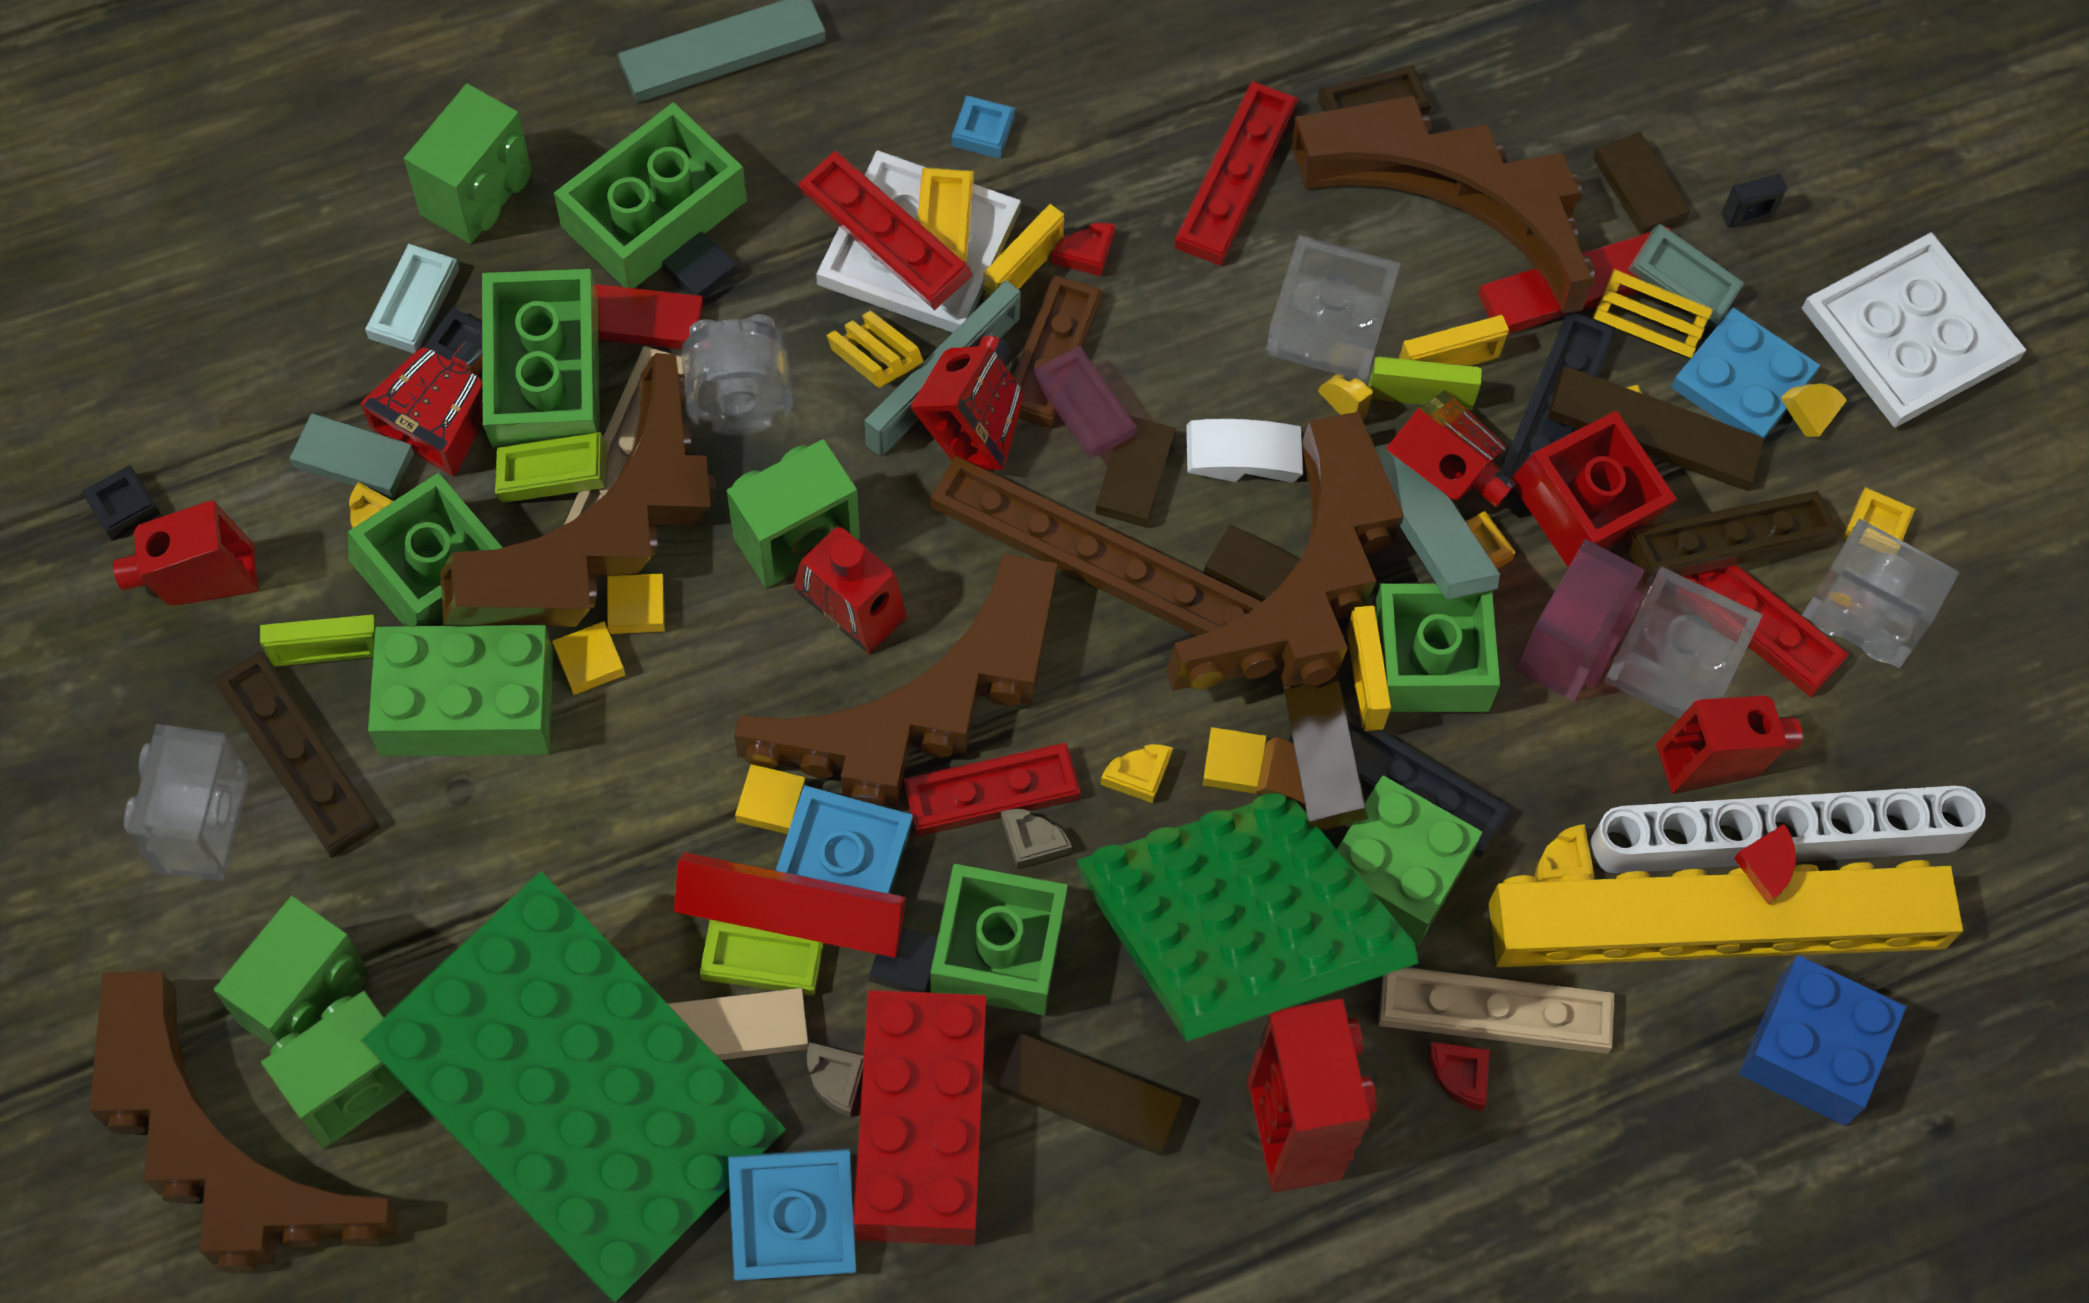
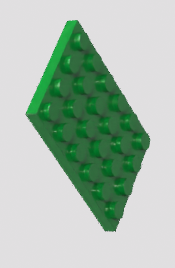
[1077,793,1418,1042]
[360,871,786,1302]

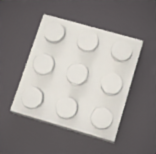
[816,151,1021,333]
[1802,232,2026,428]

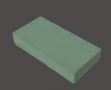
[1628,224,1744,328]
[289,413,414,499]

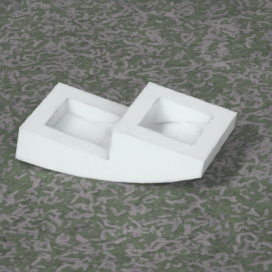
[1187,419,1303,483]

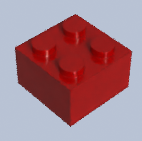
[1512,410,1677,569]

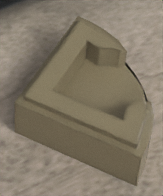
[1001,809,1072,869]
[807,1043,864,1117]

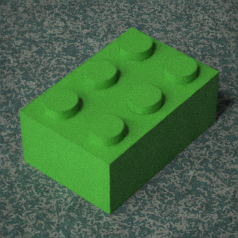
[554,102,747,288]
[482,269,600,448]
[368,625,554,757]

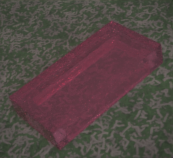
[1034,346,1136,459]

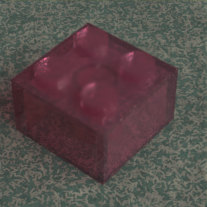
[1516,539,1645,702]

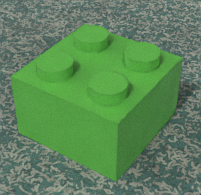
[404,83,532,244]
[727,439,860,589]
[347,472,503,626]
[1374,584,1500,712]
[1337,775,1483,946]
[931,864,1068,1016]
[213,895,368,1048]
[261,991,408,1150]

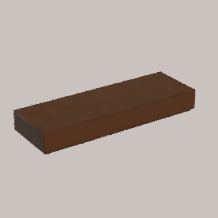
[1013,275,1103,429]

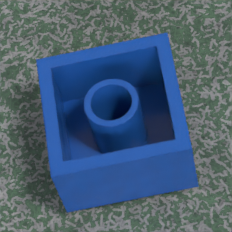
[1738,955,1907,1126]

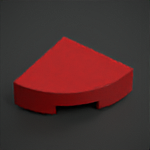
[1051,223,1116,277]
[1734,824,1796,905]
[1429,1042,1490,1111]

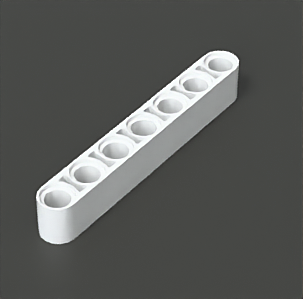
[1589,786,1985,874]

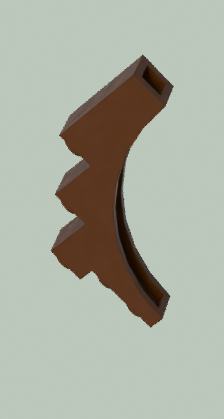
[1292,96,1595,314]
[440,353,716,627]
[1166,411,1404,691]
[734,554,1058,807]
[89,971,398,1274]

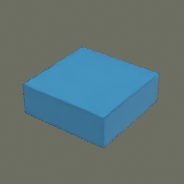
[952,95,1015,159]

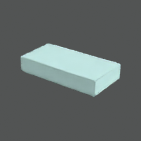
[365,244,460,353]

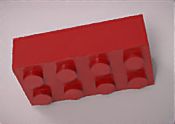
[854,990,986,1246]
[1247,999,1377,1193]

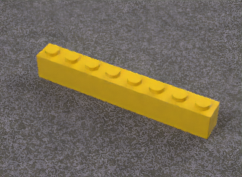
[1489,860,1963,967]

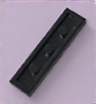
[1501,312,1617,498]
[1289,709,1511,858]

